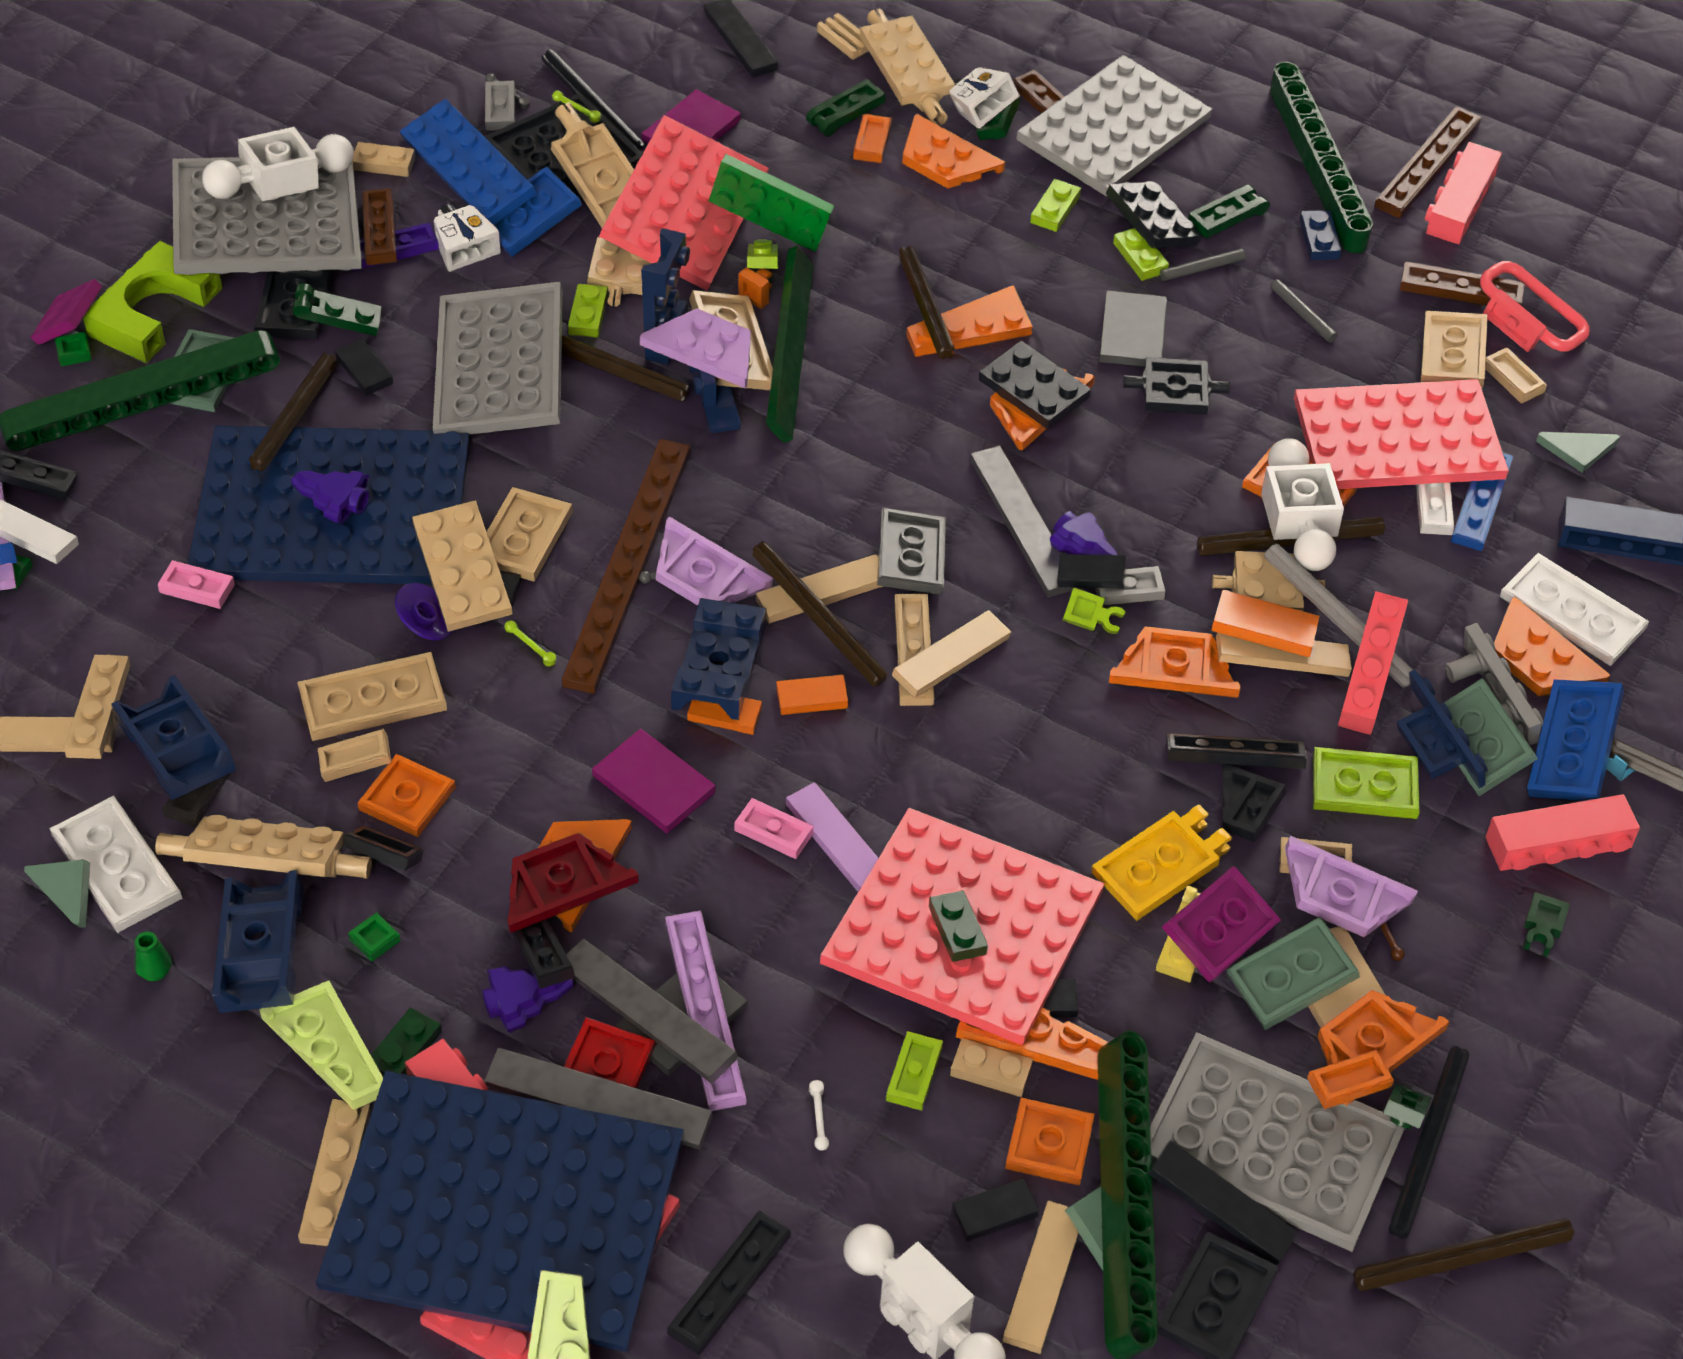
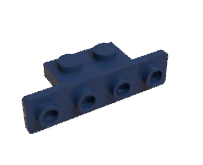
[688,365,741,433]
[1397,669,1488,789]

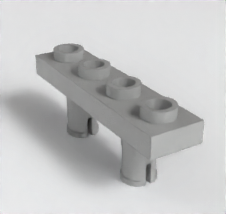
[1445,623,1543,746]

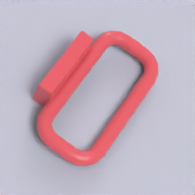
[1480,261,1590,352]

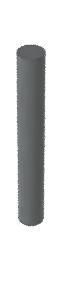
[1160,248,1245,282]
[1271,279,1338,343]

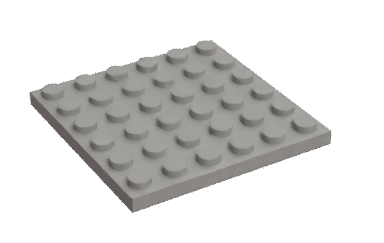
[172,157,361,275]

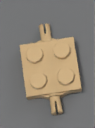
[587,237,652,307]
[1212,551,1325,611]

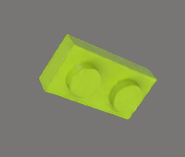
[1030,179,1081,232]
[1113,228,1169,281]
[747,239,778,269]
[568,284,608,338]
[886,1031,943,1111]

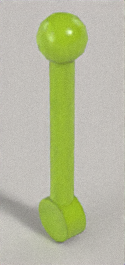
[552,90,601,123]
[504,620,556,667]

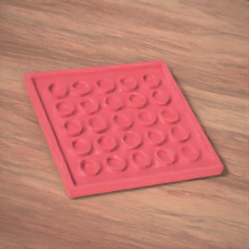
[820,808,1104,1045]

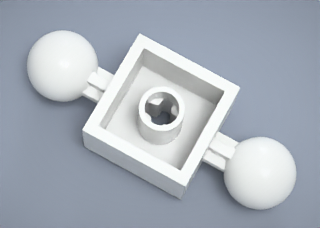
[202,127,354,201]
[1261,438,1344,571]
[844,1224,1006,1359]

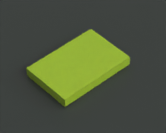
[1313,747,1420,819]

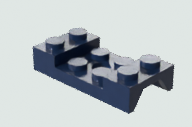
[641,228,690,365]
[671,598,766,720]
[111,675,236,801]
[212,870,304,1013]

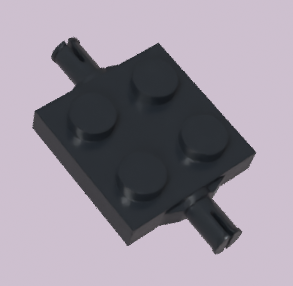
[1123,357,1230,414]

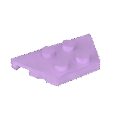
[640,308,751,388]
[656,517,773,605]
[1285,836,1418,937]

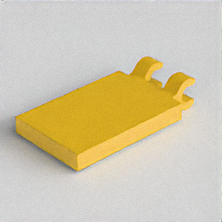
[1091,804,1232,921]

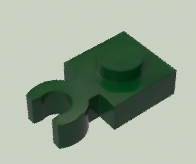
[1523,892,1570,957]

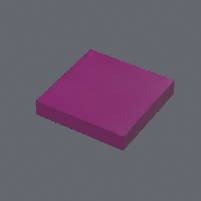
[30,279,102,344]

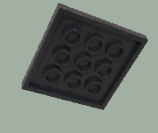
[484,93,642,196]

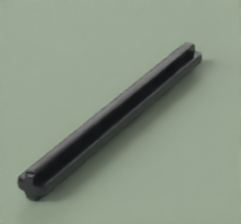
[542,49,644,151]
[1388,1046,1470,1239]

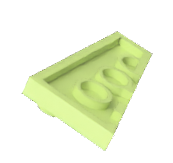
[259,980,383,1110]
[528,1270,590,1359]

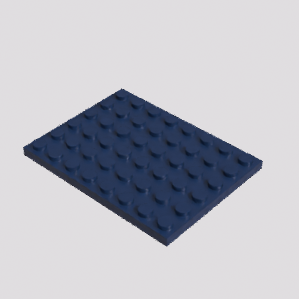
[188,425,470,585]
[316,1071,684,1352]

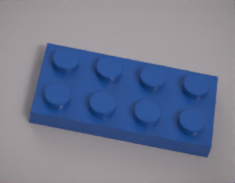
[1527,679,1624,801]

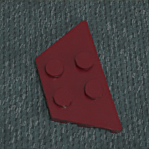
[507,833,639,933]

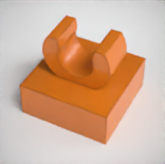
[738,267,772,309]

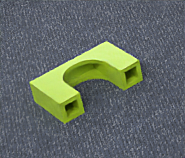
[83,241,222,363]

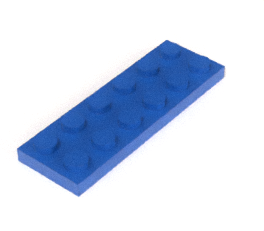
[399,98,537,225]

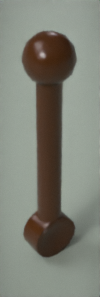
[1380,922,1405,961]

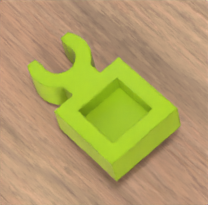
[1062,588,1125,634]

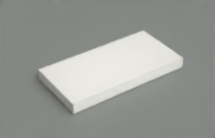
[1500,553,1649,666]
[50,796,182,933]

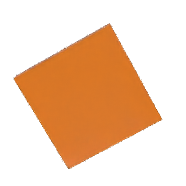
[357,754,456,838]
[1005,1098,1095,1186]

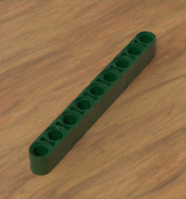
[1270,62,1373,253]
[0,331,280,451]
[1098,1030,1158,1359]

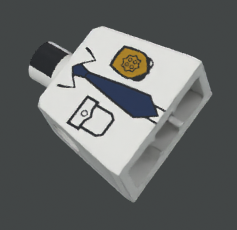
[949,68,1019,129]
[433,204,501,272]

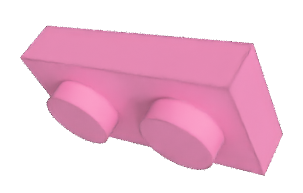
[158,560,235,609]
[734,798,813,859]

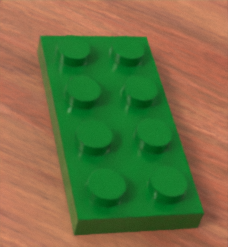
[708,154,835,252]

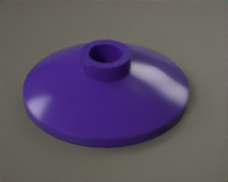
[395,583,452,640]

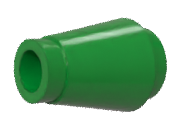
[134,931,172,981]

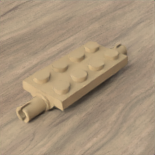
[860,9,955,125]
[551,103,634,228]
[155,815,372,879]

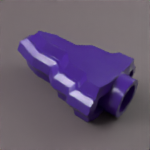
[291,471,370,524]
[1050,511,1117,555]
[482,966,574,1033]

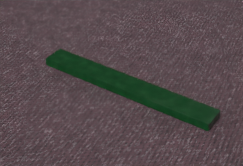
[766,245,813,443]

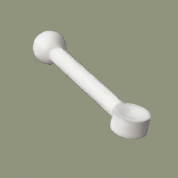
[809,1080,829,1151]

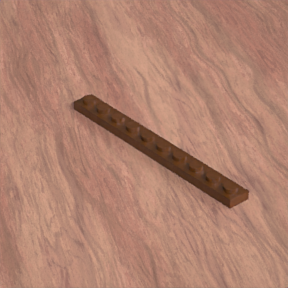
[562,439,690,694]

